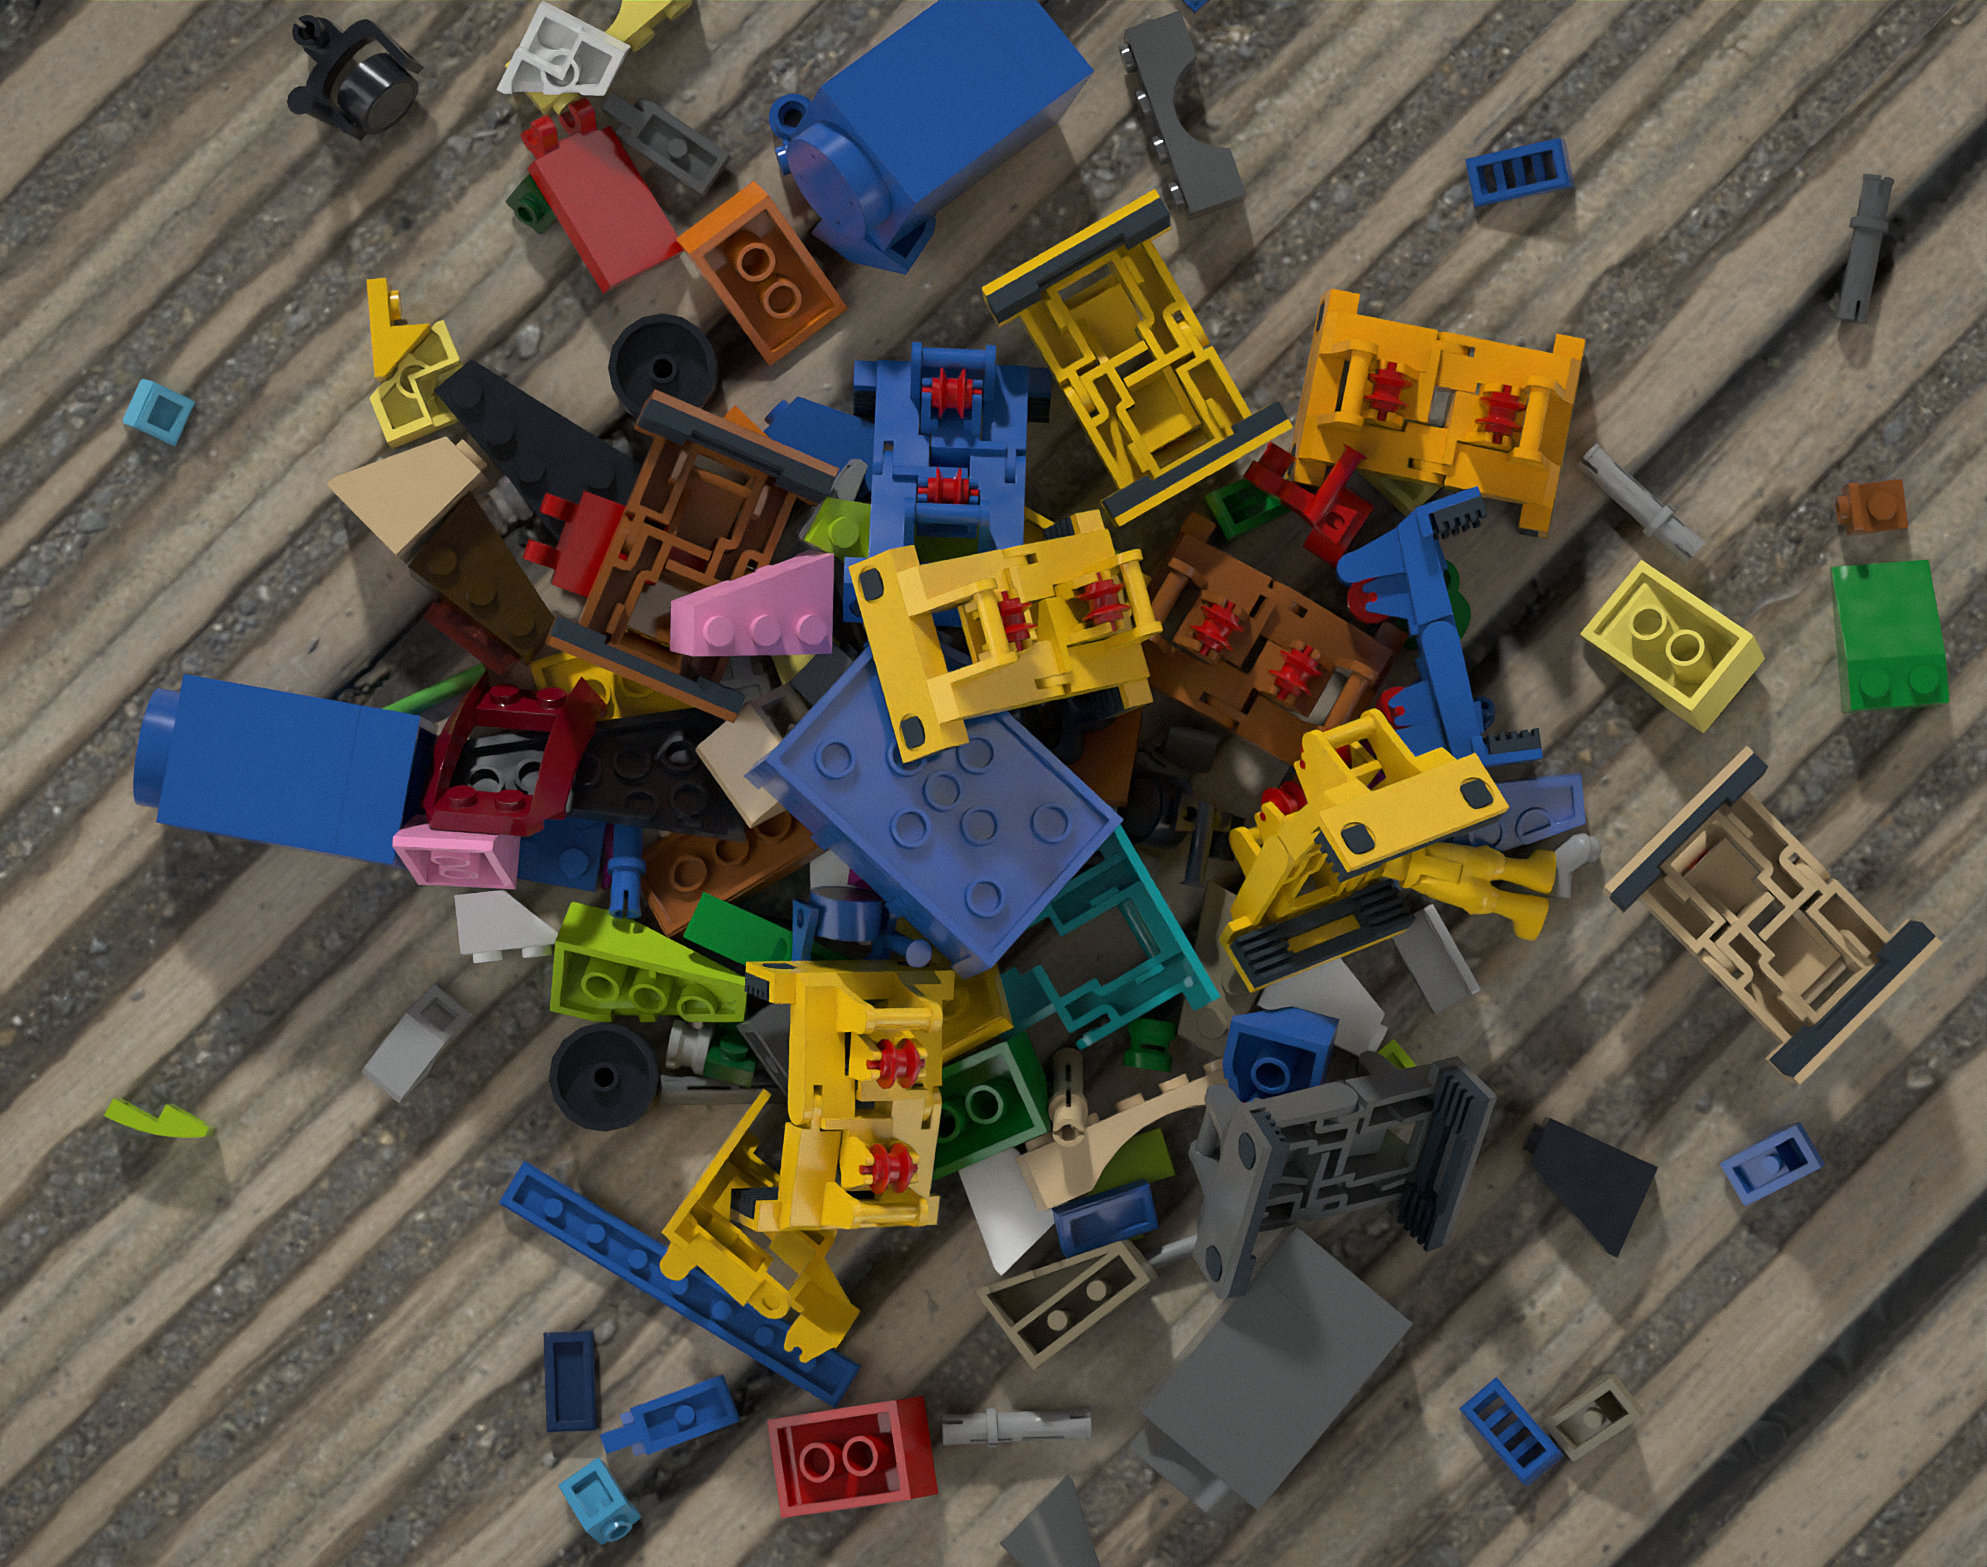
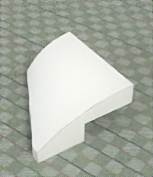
[497,1,631,96]

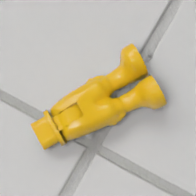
[1380,842,1556,942]

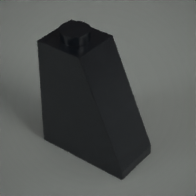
[1522,1117,1658,1258]

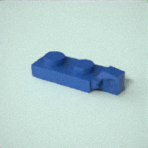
[600,1374,740,1456]

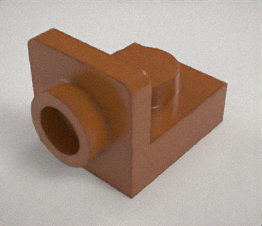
[1835,479,1908,536]

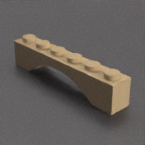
[1015,1057,1228,1212]

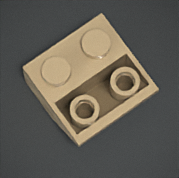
[695,682,809,828]

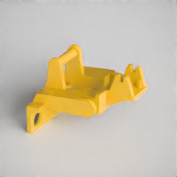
[660,1089,861,1363]

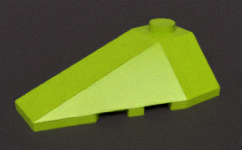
[550,902,749,1022]

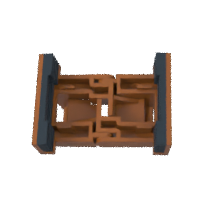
[545,389,839,723]

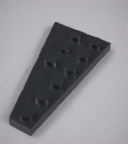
[434,359,735,541]
[428,707,745,843]

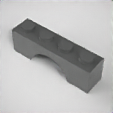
[1118,10,1246,221]

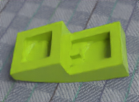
[104,1098,216,1138]

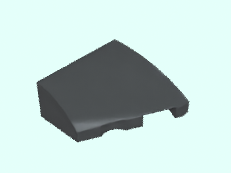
[1000,1475,1100,1567]

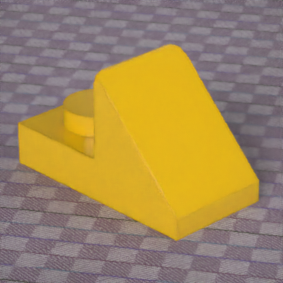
[366,278,432,383]

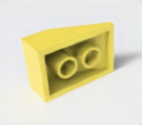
[1580,560,1765,734]

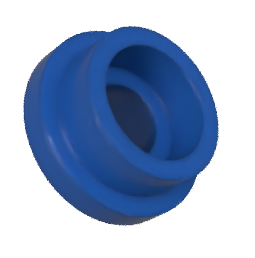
[769,93,811,142]

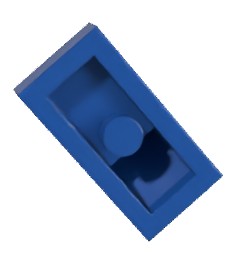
[1720,1122,1825,1206]

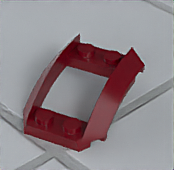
[419,670,608,837]

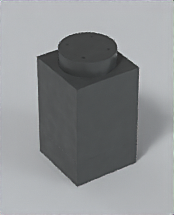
[1128,1225,1413,1523]

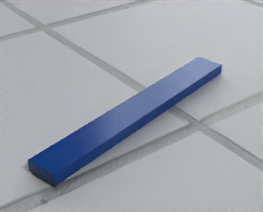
[499,1161,862,1409]

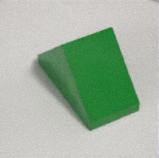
[1202,478,1291,546]

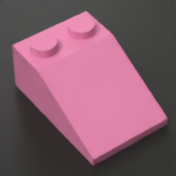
[392,814,521,889]

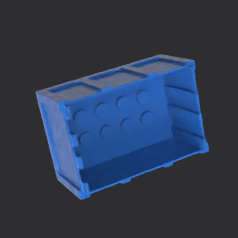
[744,640,1124,980]

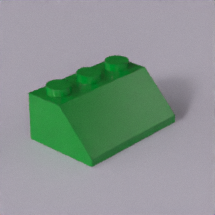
[931,1030,1051,1182]

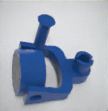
[791,886,932,1001]

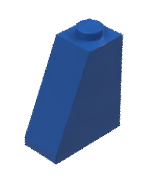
[763,396,875,503]

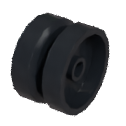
[608,313,720,420]
[549,1022,662,1132]

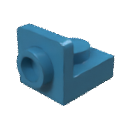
[558,1457,641,1545]

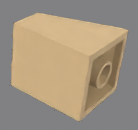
[326,436,489,564]

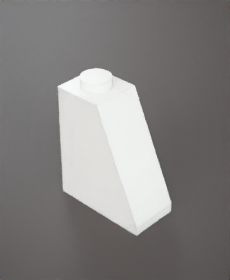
[1254,958,1388,1058]
[958,1147,1069,1276]

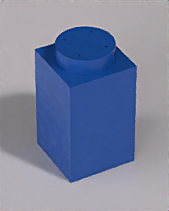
[786,0,1094,253]
[133,674,439,870]

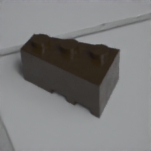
[408,491,555,667]

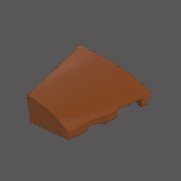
[1067,708,1142,808]

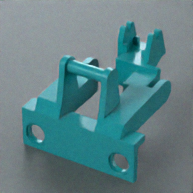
[999,824,1221,1051]

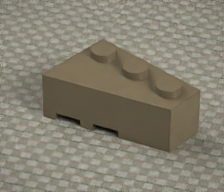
[1176,880,1260,1058]
[974,1239,1160,1370]

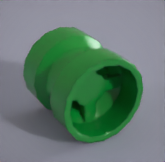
[1122,1018,1178,1073]

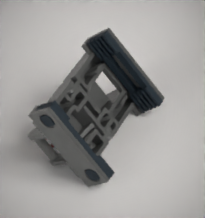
[1188,1051,1497,1299]

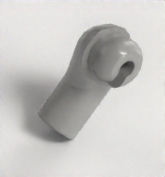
[1546,833,1601,898]

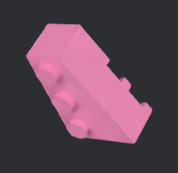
[670,550,834,657]

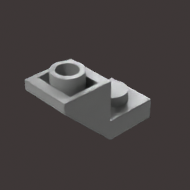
[361,984,473,1103]

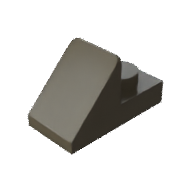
[1542,1373,1646,1462]

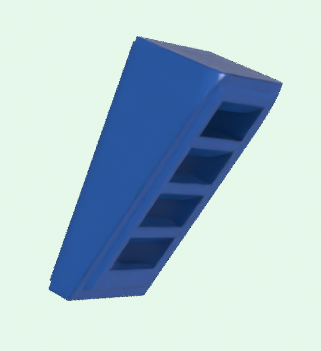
[1465,138,1575,207]
[1459,1377,1564,1487]

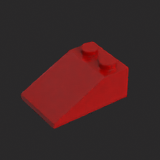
[767,1396,938,1518]

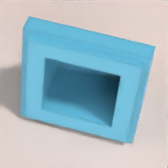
[122,379,195,446]

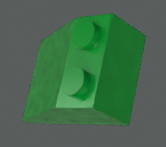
[1830,559,1950,714]

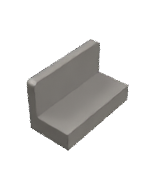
[1391,904,1481,1015]

